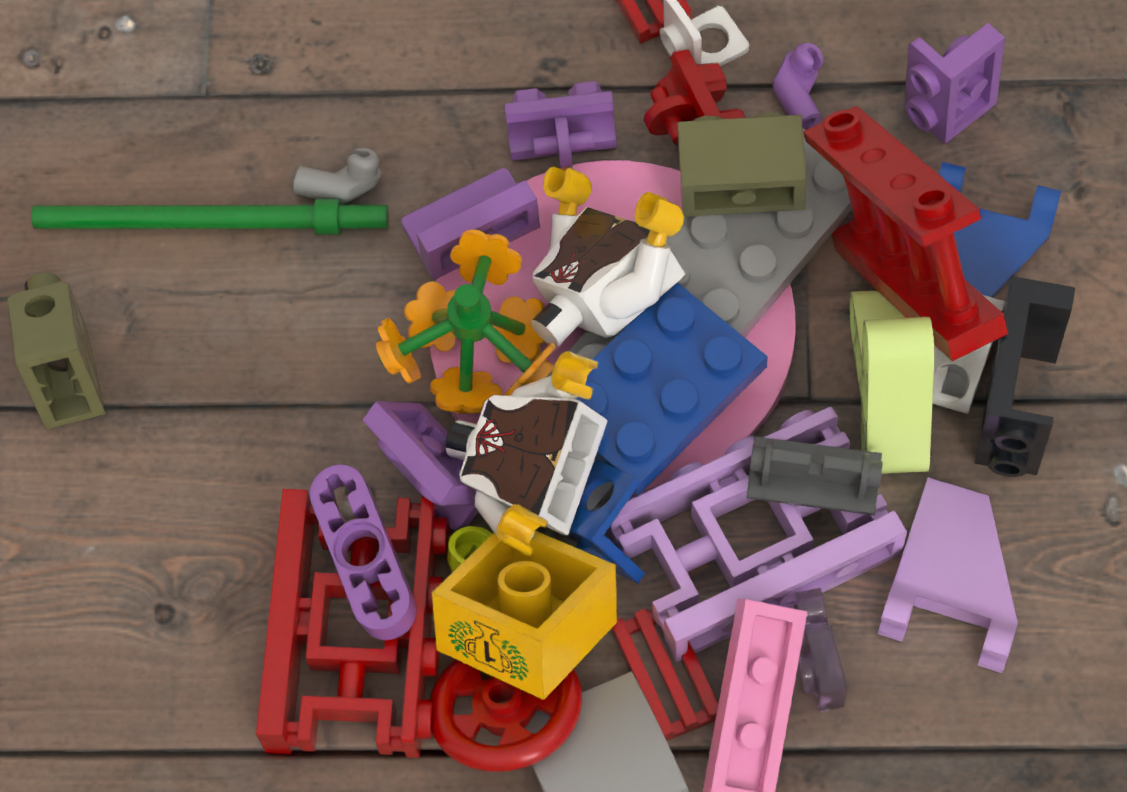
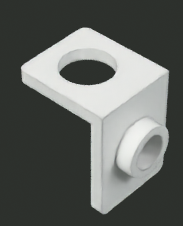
[660,0,749,67]

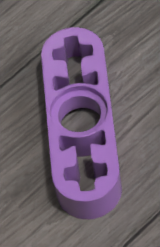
[310,465,417,640]

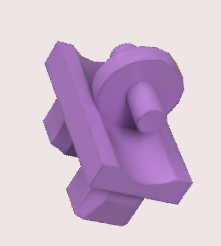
[505,81,617,170]

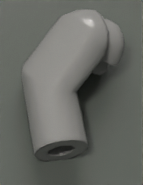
[293,148,382,205]

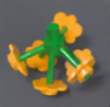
[376,229,556,414]

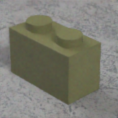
[678,112,807,217]

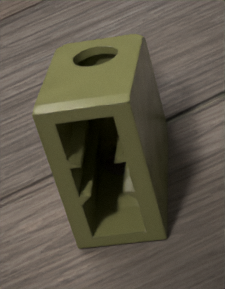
[7,273,106,430]

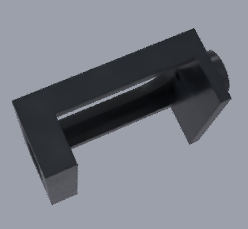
[975,276,1076,477]

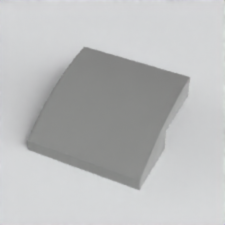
[524,671,689,792]

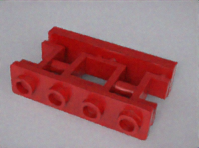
[256,489,449,758]

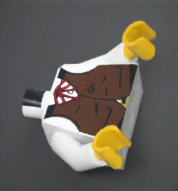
[531,166,685,347]
[445,351,608,556]

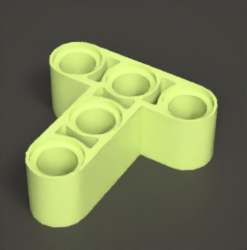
[850,290,934,474]

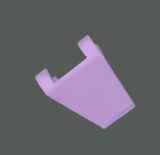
[878,477,1018,674]

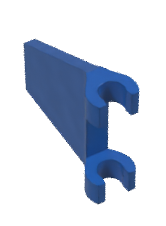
[939,162,1061,298]

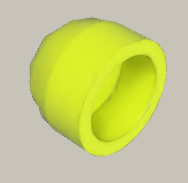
[447,526,492,573]

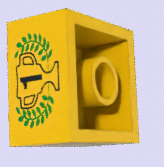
[432,531,617,700]

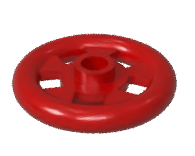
[429,659,582,772]

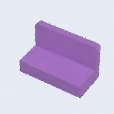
[401,168,540,281]

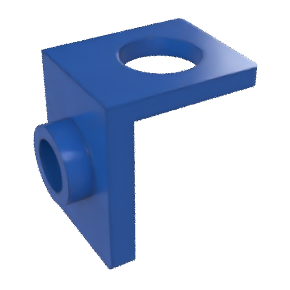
[568,460,646,584]

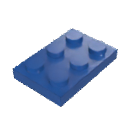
[575,282,768,496]

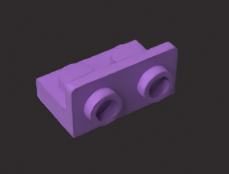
[904,23,1005,144]
[362,401,479,530]

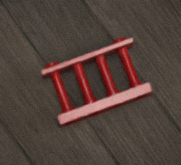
[803,106,1008,362]

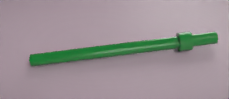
[31,199,389,235]

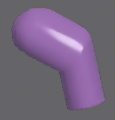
[772,43,824,130]

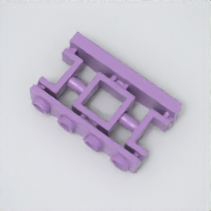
[606,407,907,663]

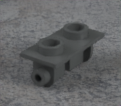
[746,436,883,516]

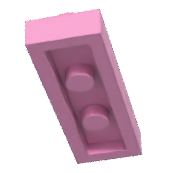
[702,599,807,792]

